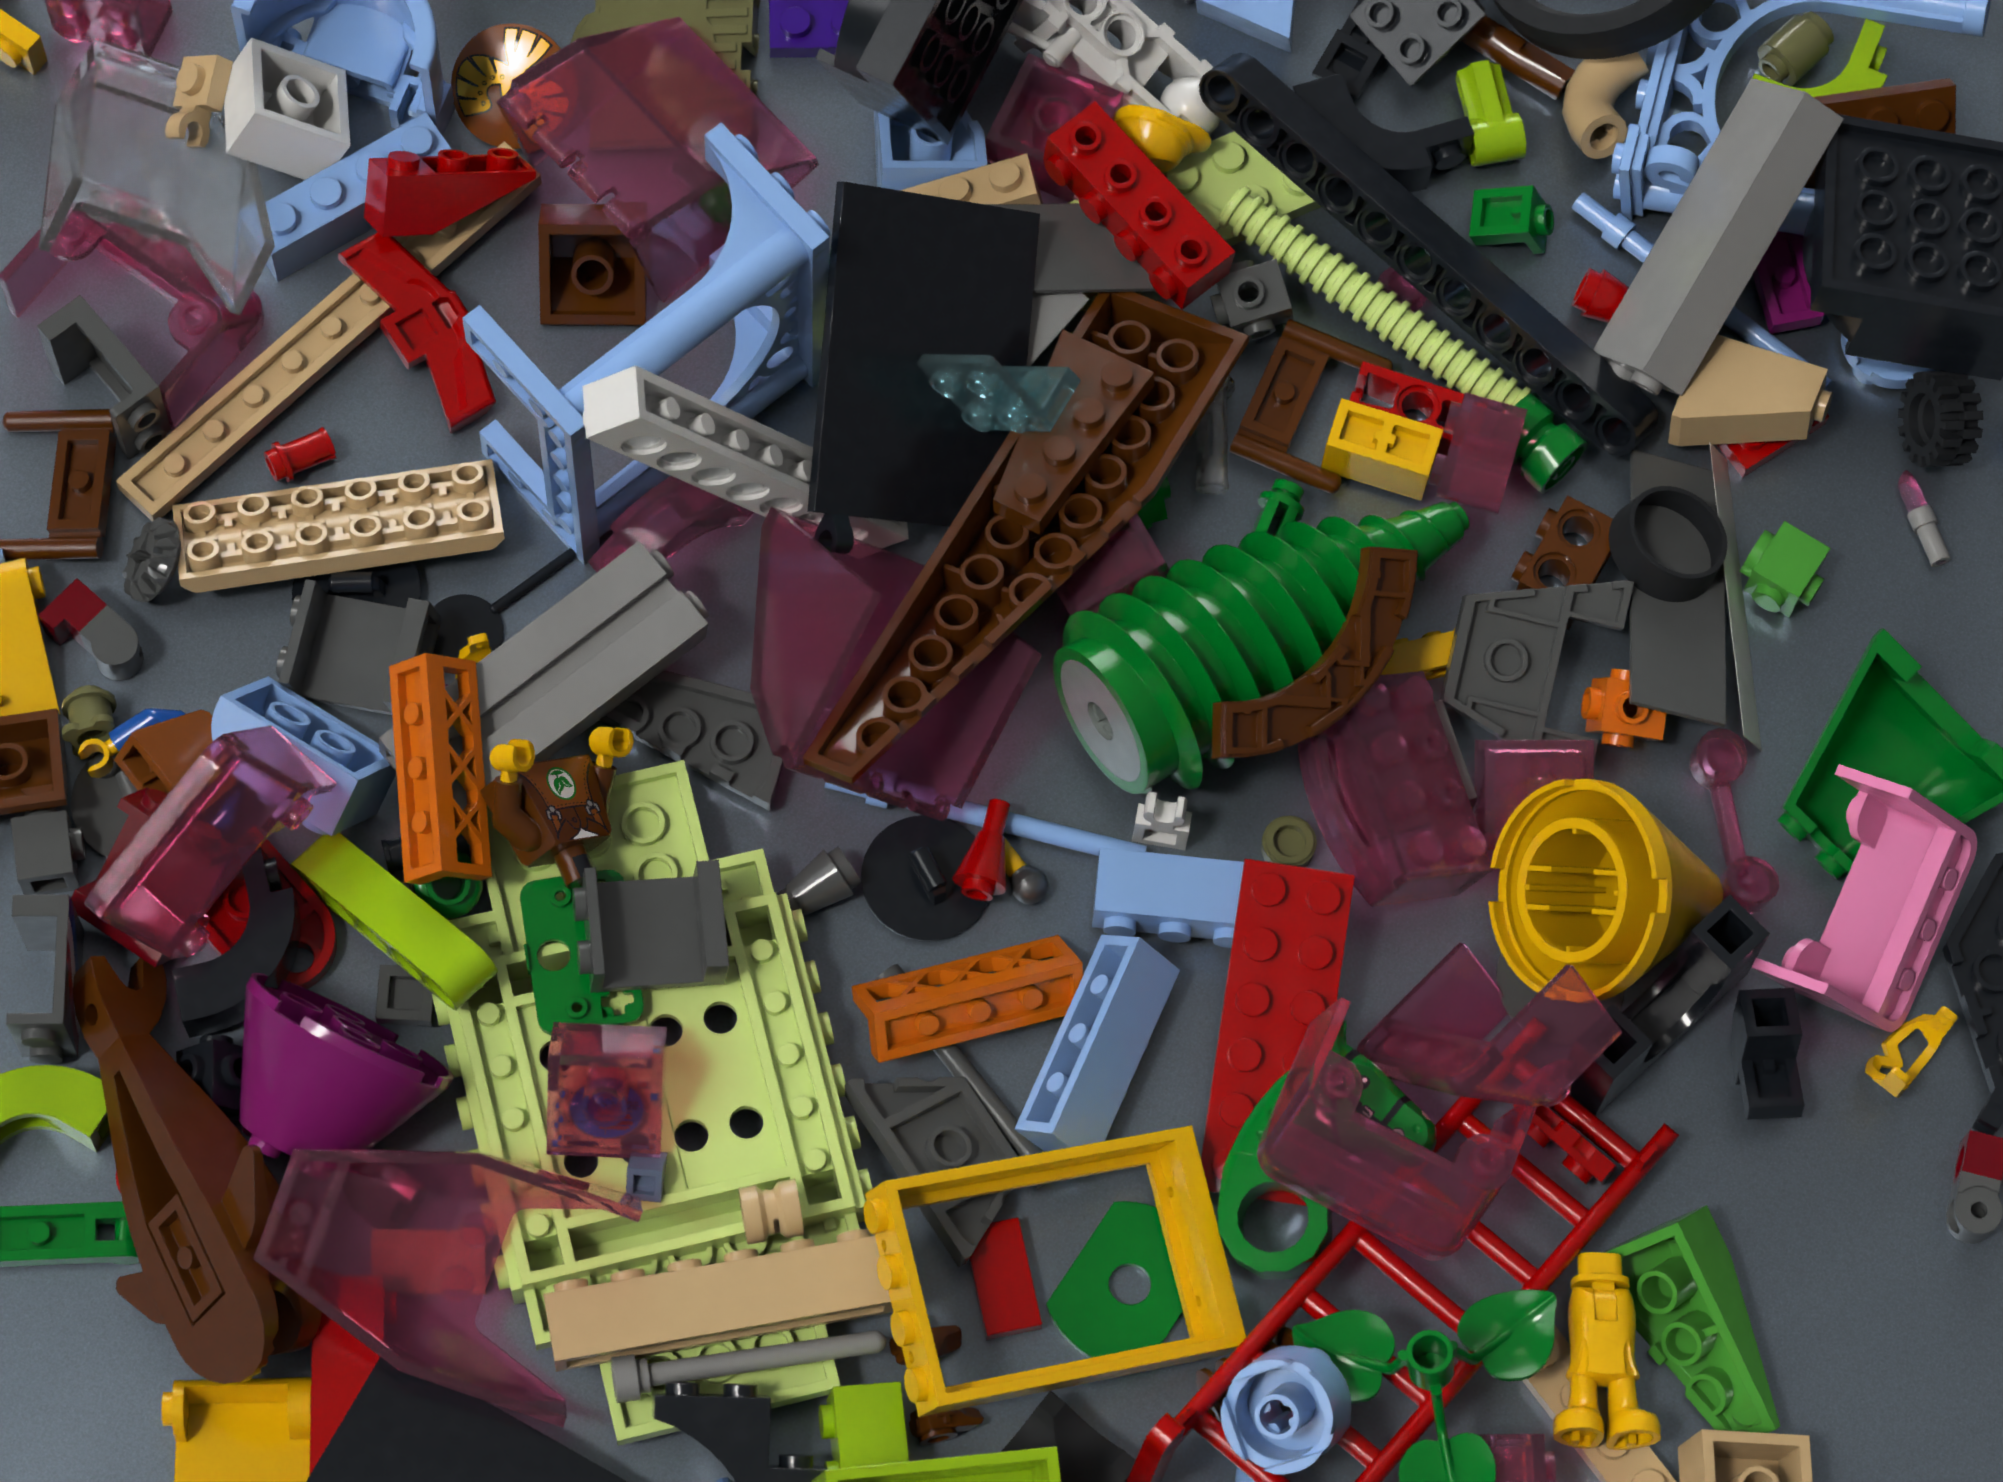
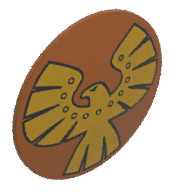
[451,23,573,149]

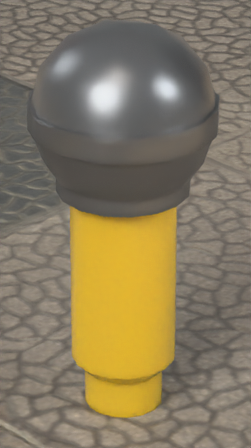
[1005,838,1049,904]

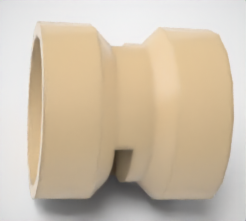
[738,1179,804,1245]

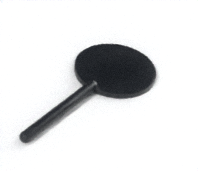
[433,548,577,664]

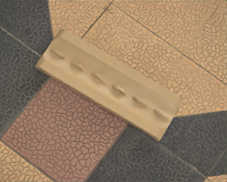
[172,459,505,593]

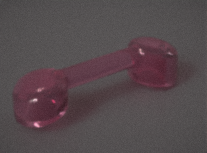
[1689,728,1780,914]

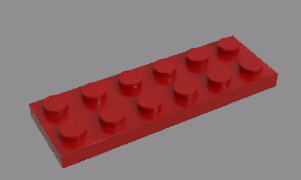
[1201,859,1355,1206]

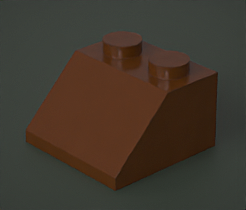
[538,204,647,325]

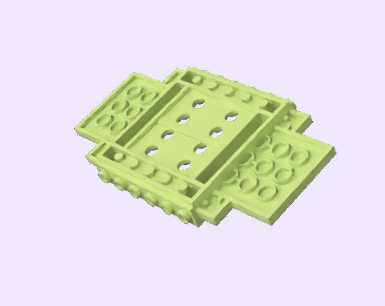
[432,760,873,1446]

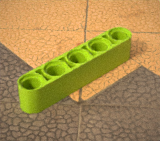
[290,832,498,1011]

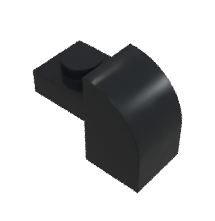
[1732,988,1805,1120]

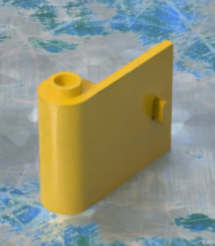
[0,558,61,717]
[161,1377,311,1482]

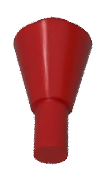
[953,799,1011,901]

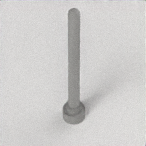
[611,1330,886,1403]

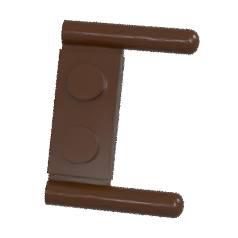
[1229,318,1393,494]
[0,409,117,560]

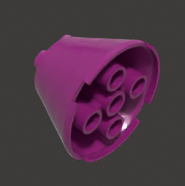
[239,973,454,1182]

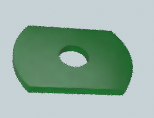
[1046,1201,1183,1358]

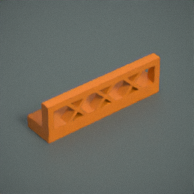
[389,653,492,885]
[852,935,1083,1063]

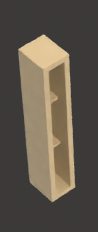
[543,1229,893,1372]

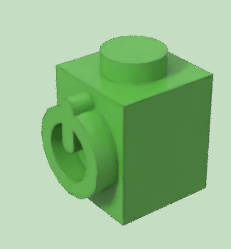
[1739,521,1831,617]

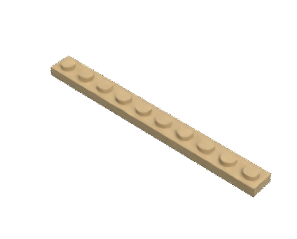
[116,141,542,522]

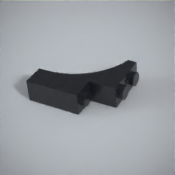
[652,1382,827,1482]

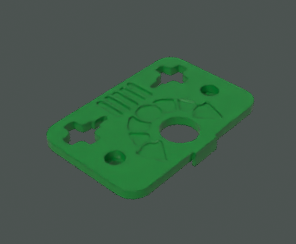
[520,870,644,1036]

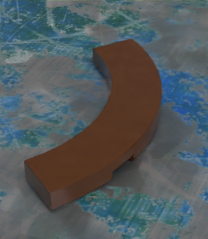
[1212,546,1418,759]

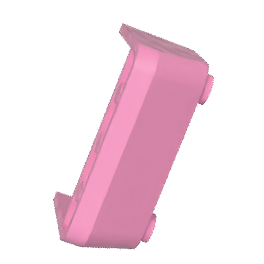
[1752,764,1977,1032]

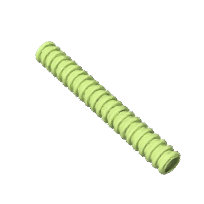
[1219,186,1532,420]

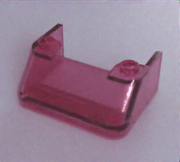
[0,199,264,429]
[84,725,337,959]
[1356,942,1623,1107]
[1257,997,1539,1261]

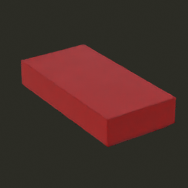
[969,1217,1042,1340]

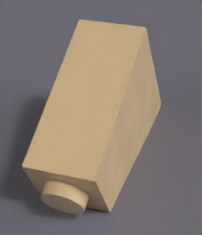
[1668,334,1833,446]

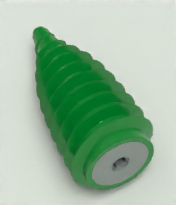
[1053,502,1470,795]

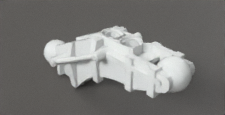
[1007,0,1221,135]

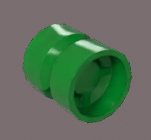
[1486,394,1588,494]

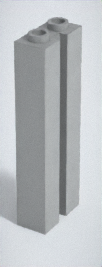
[1593,78,1844,396]
[379,541,709,810]

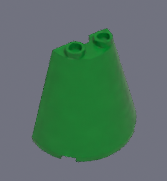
[1777,628,2003,880]

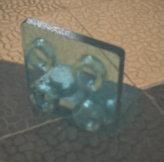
[917,354,1081,433]

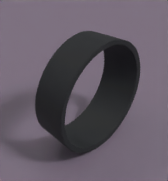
[1609,486,1727,602]

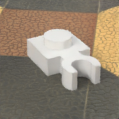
[1132,792,1192,850]

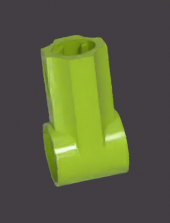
[1455,60,1526,167]

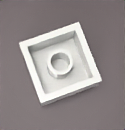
[224,37,351,180]

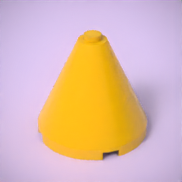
[1488,779,1723,1002]

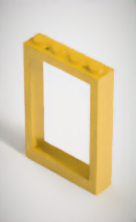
[864,1125,1246,1417]

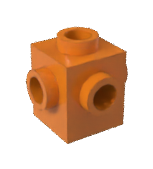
[1581,669,1667,748]

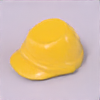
[1113,104,1212,173]

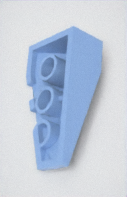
[874,110,988,190]

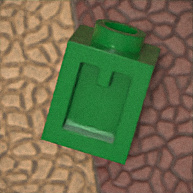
[1469,185,1554,254]

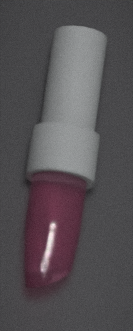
[1898,470,1951,567]

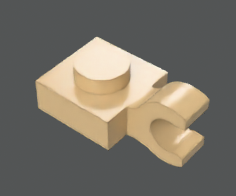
[165,55,233,148]

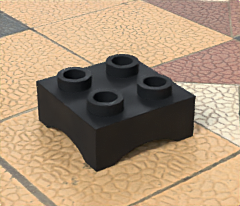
[1001,1391,1136,1482]

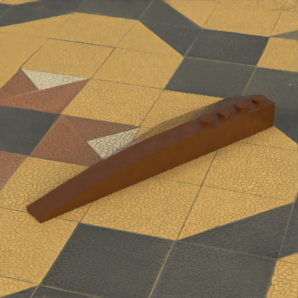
[802,292,1249,784]

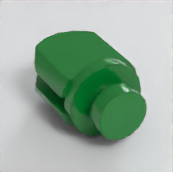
[1251,479,1305,536]

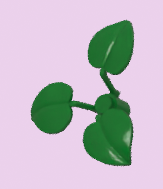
[1292,1289,1557,1482]

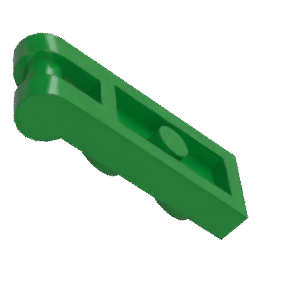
[0,1201,140,1267]

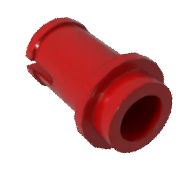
[264,427,336,482]

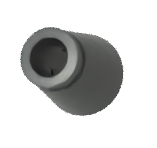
[777,846,862,915]

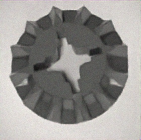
[123,517,181,603]

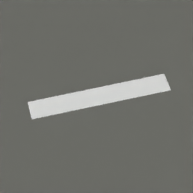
[1709,442,1762,751]

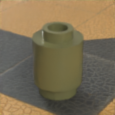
[1757,12,1834,86]

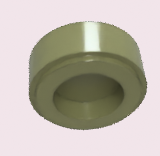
[1261,816,1317,867]

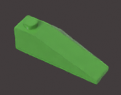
[1602,1205,1781,1433]

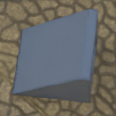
[626,1149,668,1202]

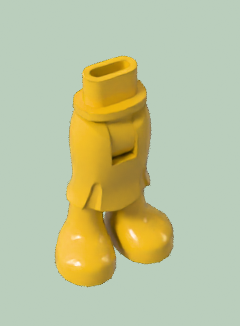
[1553,1252,1661,1450]

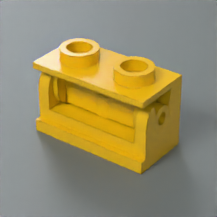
[1321,398,1444,501]

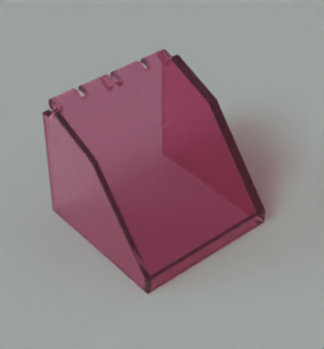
[496,17,819,303]
[750,507,1042,821]

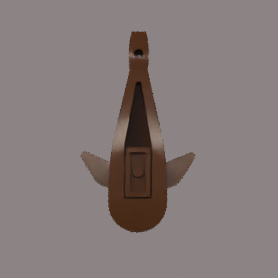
[73,956,323,1384]

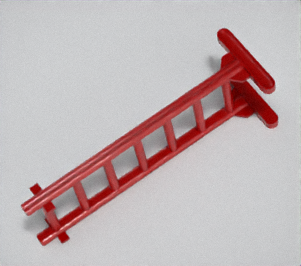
[1126,1016,1679,1482]

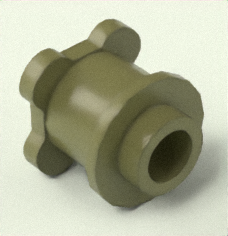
[61,685,117,757]

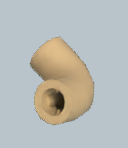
[1562,52,1650,159]

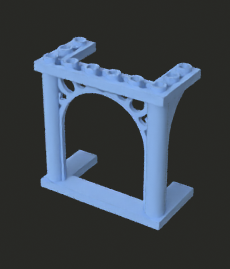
[462,122,831,565]

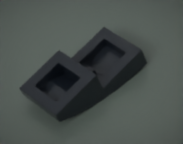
[1312,0,1386,99]

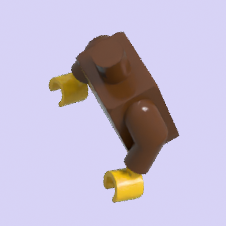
[480,726,634,889]

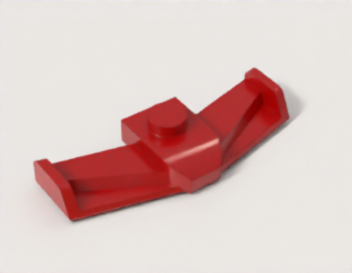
[338,232,496,434]

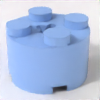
[1221,1345,1351,1475]

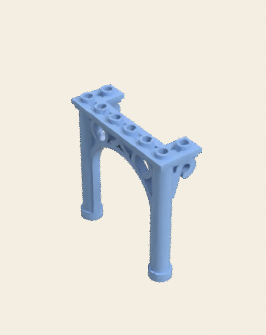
[1611,0,1991,236]

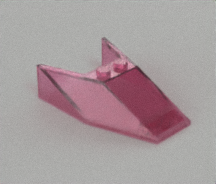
[253,1148,643,1427]

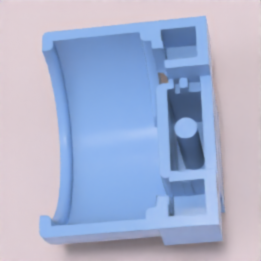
[230,0,455,136]

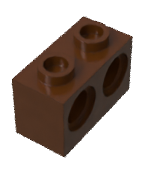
[1511,495,1613,630]

